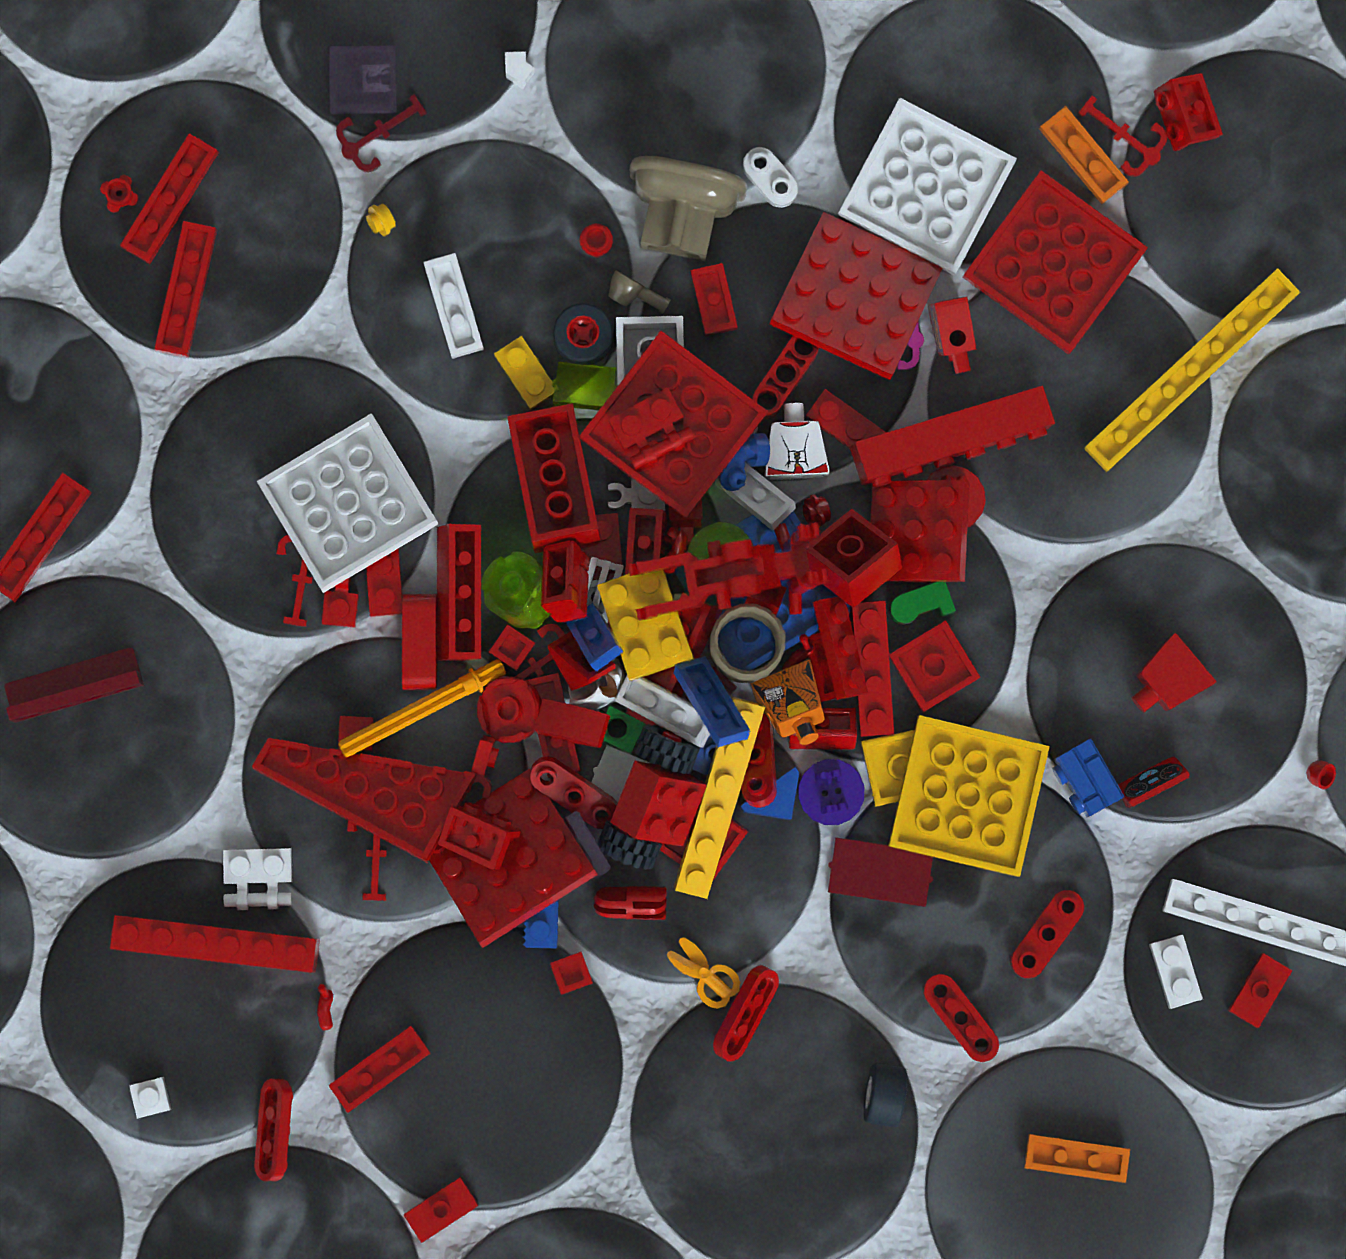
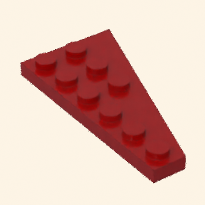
[252,738,477,863]

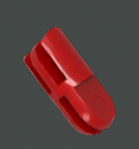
[593,886,667,920]

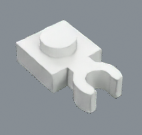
[608,479,665,511]

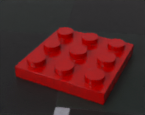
[871,480,970,582]

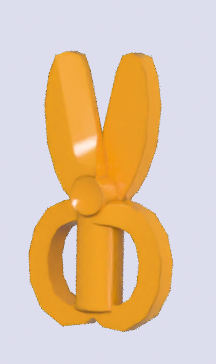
[667,937,741,1009]

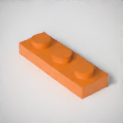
[1039,106,1129,204]
[1024,1134,1130,1183]

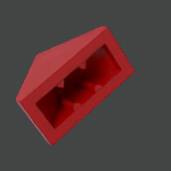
[548,631,616,691]

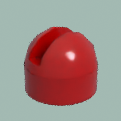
[1306,760,1336,789]

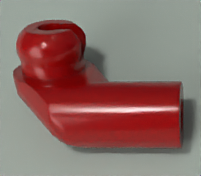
[664,527,688,573]

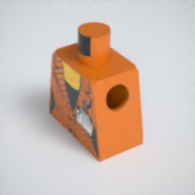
[750,660,825,745]

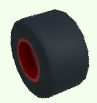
[553,303,613,366]

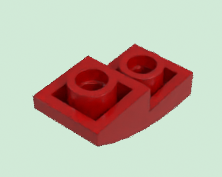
[533,698,611,748]

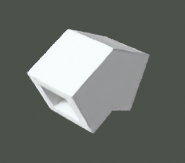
[505,52,535,89]

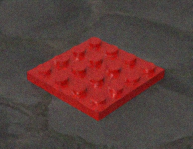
[962,170,1148,355]
[769,212,943,380]
[579,331,768,519]
[429,768,598,948]

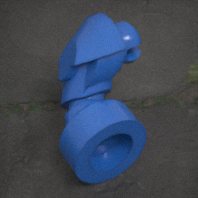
[719,433,770,491]

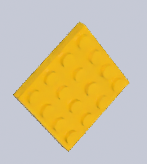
[888,715,1050,877]

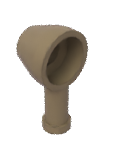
[608,270,671,314]

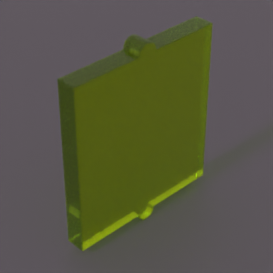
[552,362,617,411]

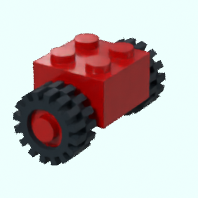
[596,724,707,870]

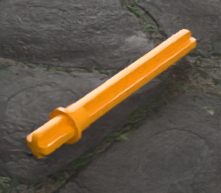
[338,659,506,757]

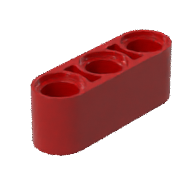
[752,336,819,419]
[402,594,437,690]

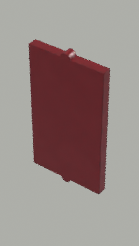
[828,838,933,907]

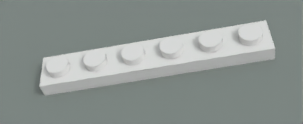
[1162,879,1346,967]

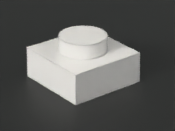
[129,1077,172,1119]

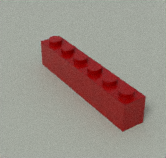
[850,385,1055,488]
[110,915,320,973]

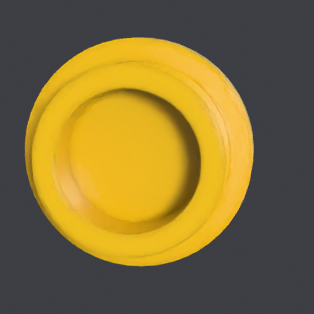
[366,204,396,236]

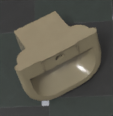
[630,155,747,261]

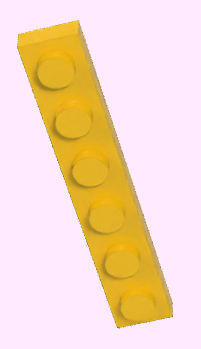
[673,696,765,899]

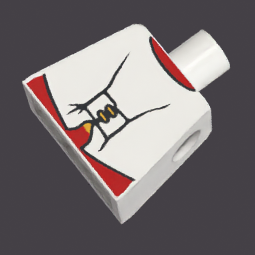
[764,403,829,480]

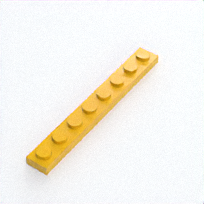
[1084,268,1300,472]

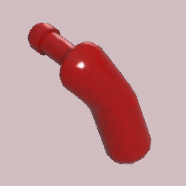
[782,634,814,670]
[317,984,334,1031]

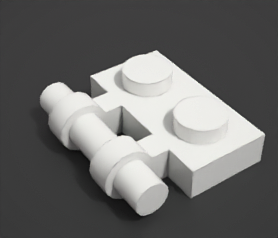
[223,848,292,910]

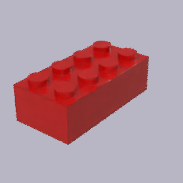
[507,403,601,554]

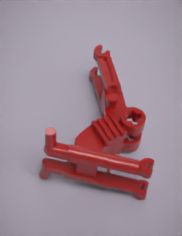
[628,522,829,621]

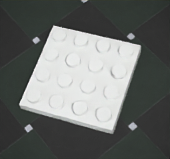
[838,98,1017,276]
[257,413,438,593]

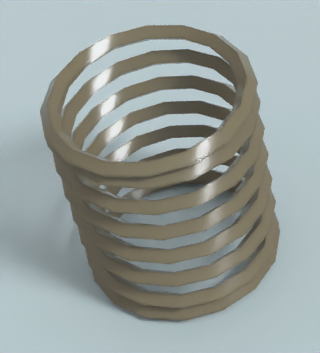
[709,604,785,683]

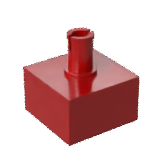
[806,509,902,608]

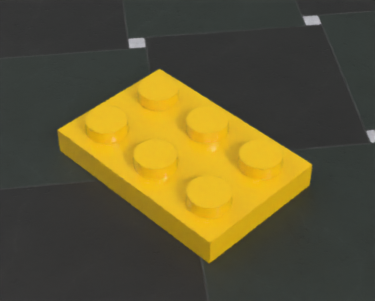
[597,570,694,681]

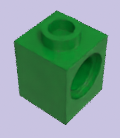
[599,706,646,755]

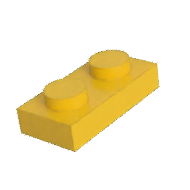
[494,336,558,410]

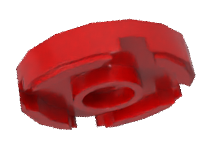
[477,677,542,743]

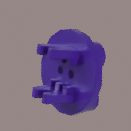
[798,759,865,825]

